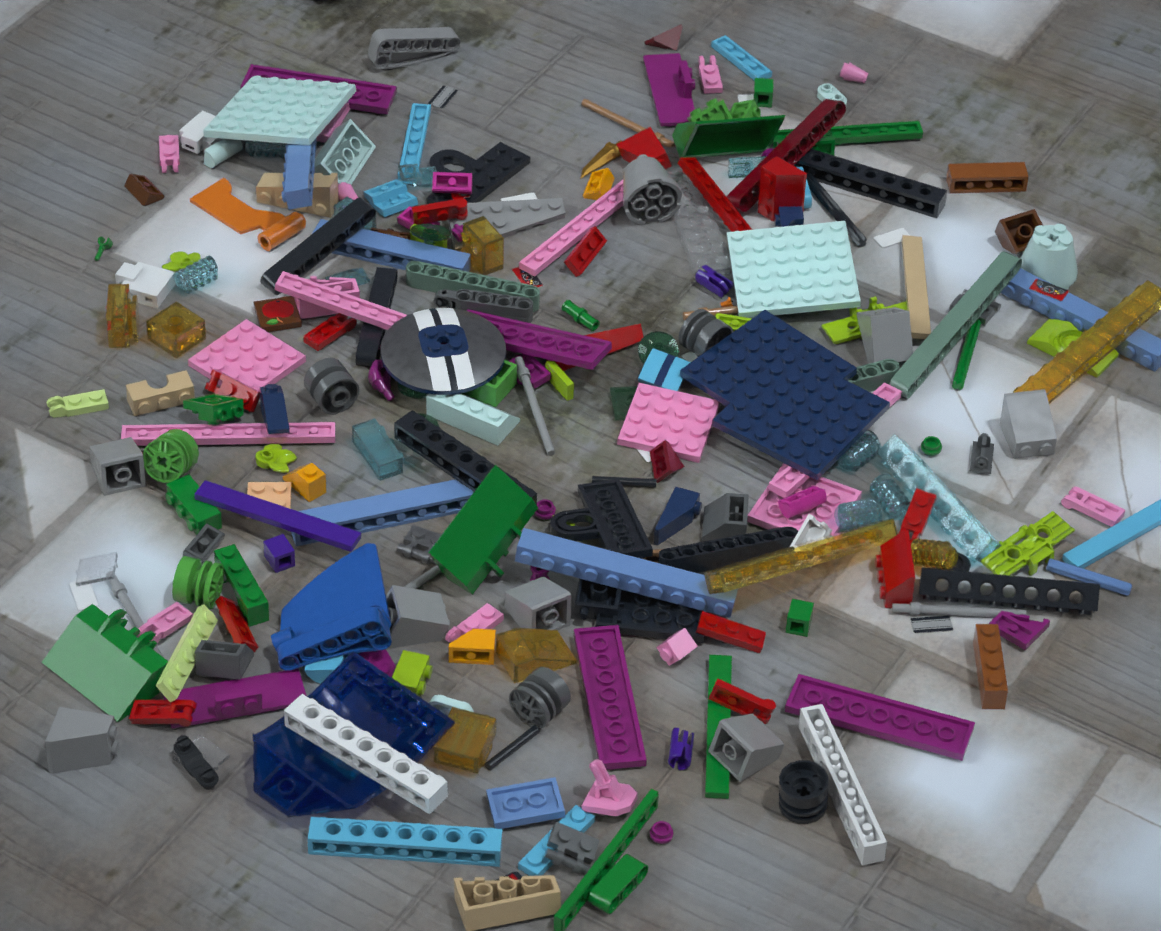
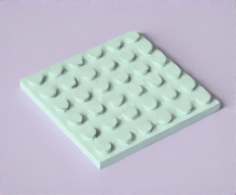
[203,76,356,145]
[727,221,861,318]

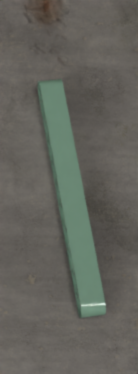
[889,251,1022,399]

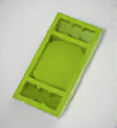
[1027,319,1119,378]

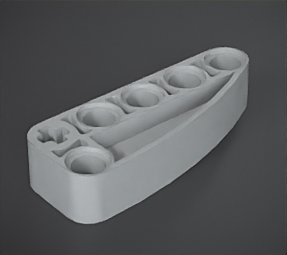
[368,27,461,69]

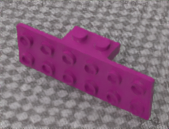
[643,53,695,127]
[163,668,306,728]

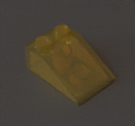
[496,628,577,684]

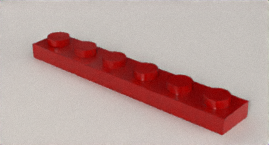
[677,157,752,232]

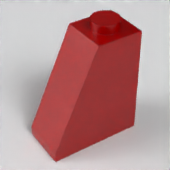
[616,127,672,169]

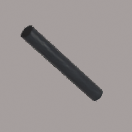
[592,476,657,487]
[485,725,540,770]

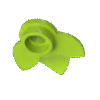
[162,251,201,275]
[255,444,297,473]

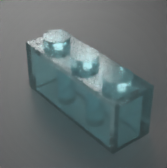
[352,418,405,481]

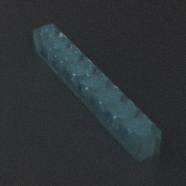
[877,434,1002,563]

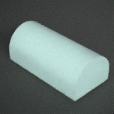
[204,139,242,168]

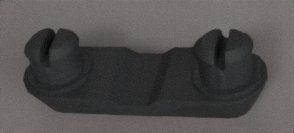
[174,735,219,790]

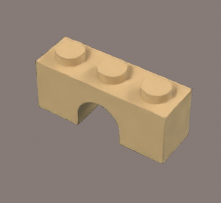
[126,370,195,416]

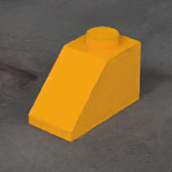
[282,463,326,502]
[449,629,496,665]

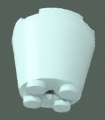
[1021,224,1078,290]

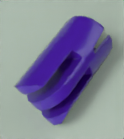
[695,265,734,299]
[668,727,695,770]

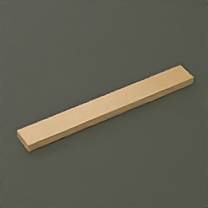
[901,235,931,339]

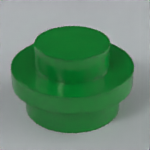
[921,436,942,455]

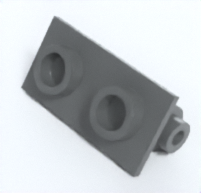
[970,433,994,474]

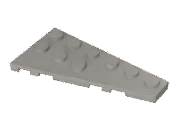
[448,198,565,252]

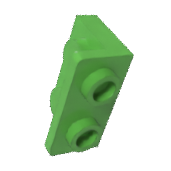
[687,98,733,122]
[730,99,761,119]

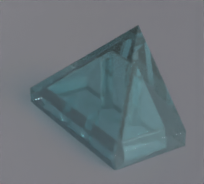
[325,268,370,286]

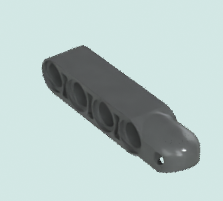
[434,289,533,323]

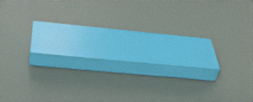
[711,35,772,81]

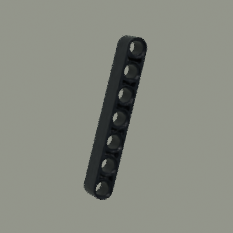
[260,198,376,295]
[356,267,398,366]
[658,526,798,573]

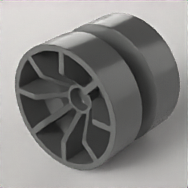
[304,358,359,415]

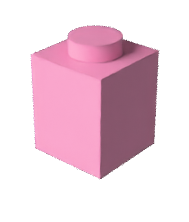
[656,628,698,666]

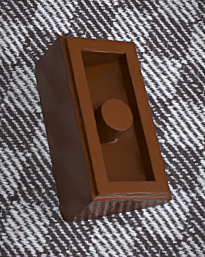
[125,174,165,206]

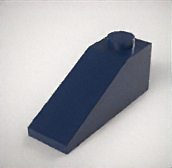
[260,384,290,434]
[654,486,702,546]

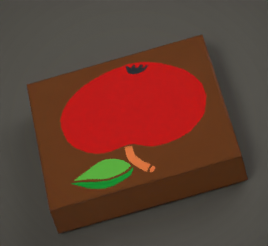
[253,296,302,332]

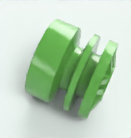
[143,429,199,483]
[172,556,224,609]

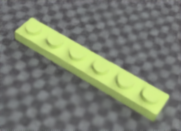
[156,604,218,702]

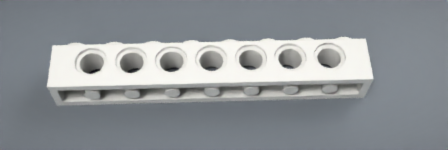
[284,694,448,814]
[799,704,887,865]

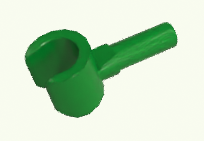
[94,236,113,261]

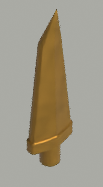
[580,140,622,179]

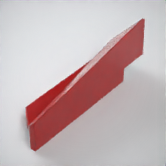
[546,324,644,371]

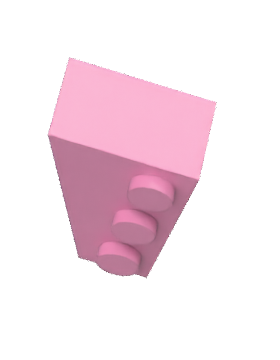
[294,275,360,319]

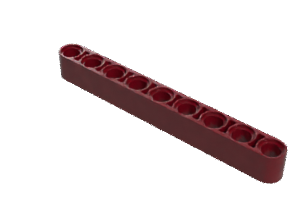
[726,99,846,212]

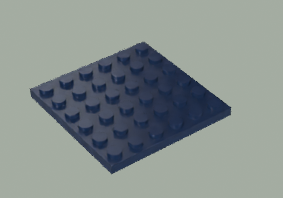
[680,310,857,406]
[712,350,890,480]

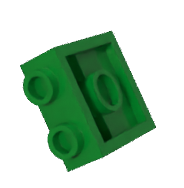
[183,394,244,425]

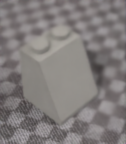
[857,307,913,365]
[1000,389,1057,459]
[89,437,146,496]
[505,576,571,641]
[386,585,450,649]
[45,707,120,773]
[709,714,784,782]

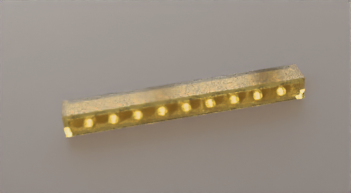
[1013,280,1161,404]
[704,519,898,594]

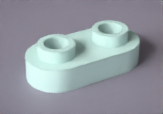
[817,83,847,105]
[428,695,474,724]

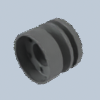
[678,309,733,357]
[509,667,571,729]

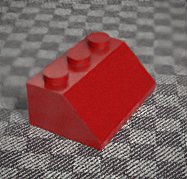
[758,156,807,221]
[875,530,915,608]

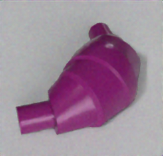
[368,360,395,401]

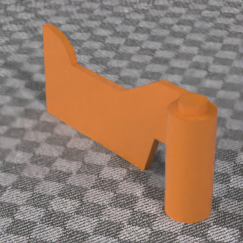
[190,178,306,251]

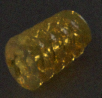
[911,538,958,569]

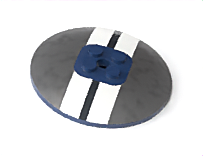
[381,308,506,395]

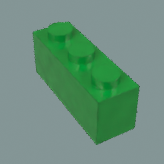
[165,474,222,535]

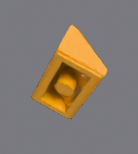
[583,168,615,200]

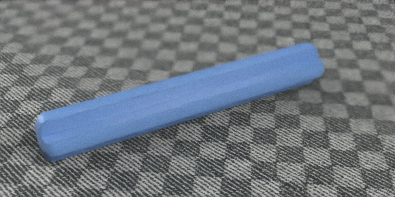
[1046,558,1132,596]

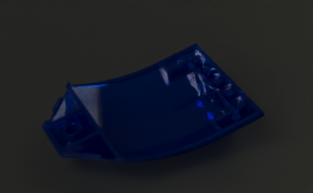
[253,651,455,818]

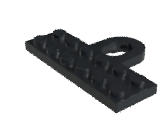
[427,142,530,204]
[550,479,653,559]

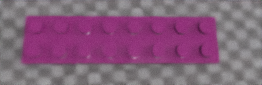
[240,64,397,114]
[467,309,612,370]
[574,625,647,770]
[785,674,975,761]

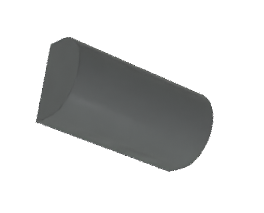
[183,523,225,564]

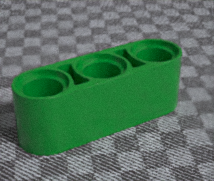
[588,854,649,915]

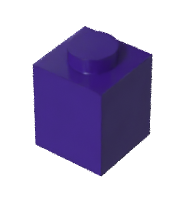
[263,534,295,573]

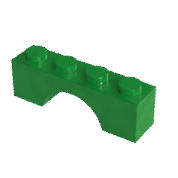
[214,544,269,627]

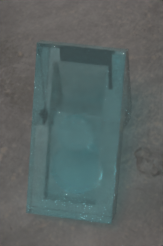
[728,156,766,178]

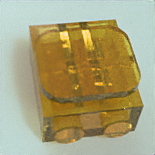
[106,284,139,348]
[434,707,496,774]

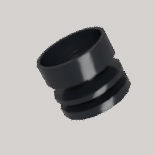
[779,760,828,824]

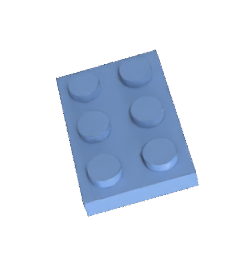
[486,777,565,829]

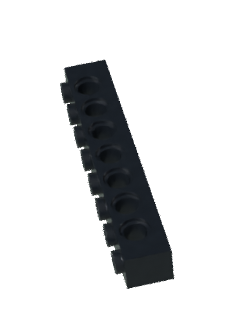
[794,149,947,219]
[394,410,537,505]
[918,567,1100,615]

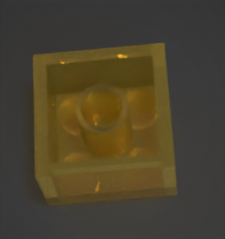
[461,216,504,275]
[146,301,206,358]

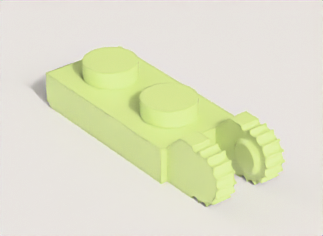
[46,389,109,418]

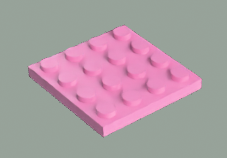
[188,319,306,391]
[617,383,720,463]
[747,463,862,551]

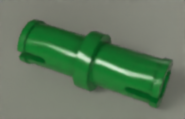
[561,300,600,332]

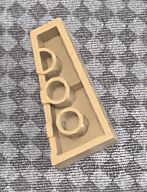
[256,173,339,218]
[454,875,561,931]

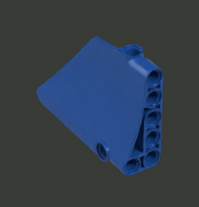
[271,543,392,671]

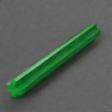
[952,320,981,390]

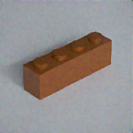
[946,162,1029,194]
[973,624,1008,709]

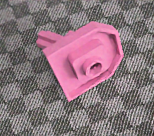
[582,759,637,816]

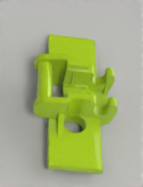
[821,296,907,344]
[981,511,1075,576]

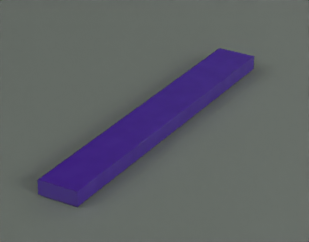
[194,480,361,552]

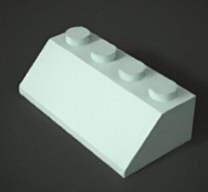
[314,119,376,185]
[426,393,520,446]

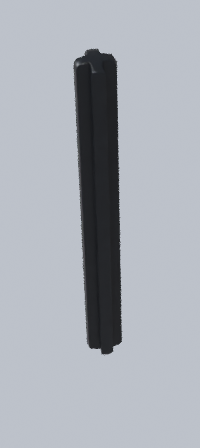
[806,172,867,247]

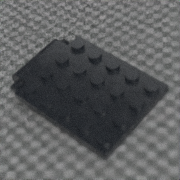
[573,572,714,644]

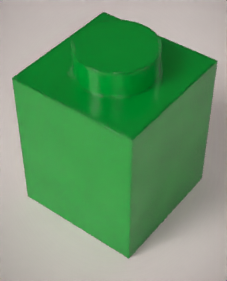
[753,78,774,108]
[785,599,814,637]

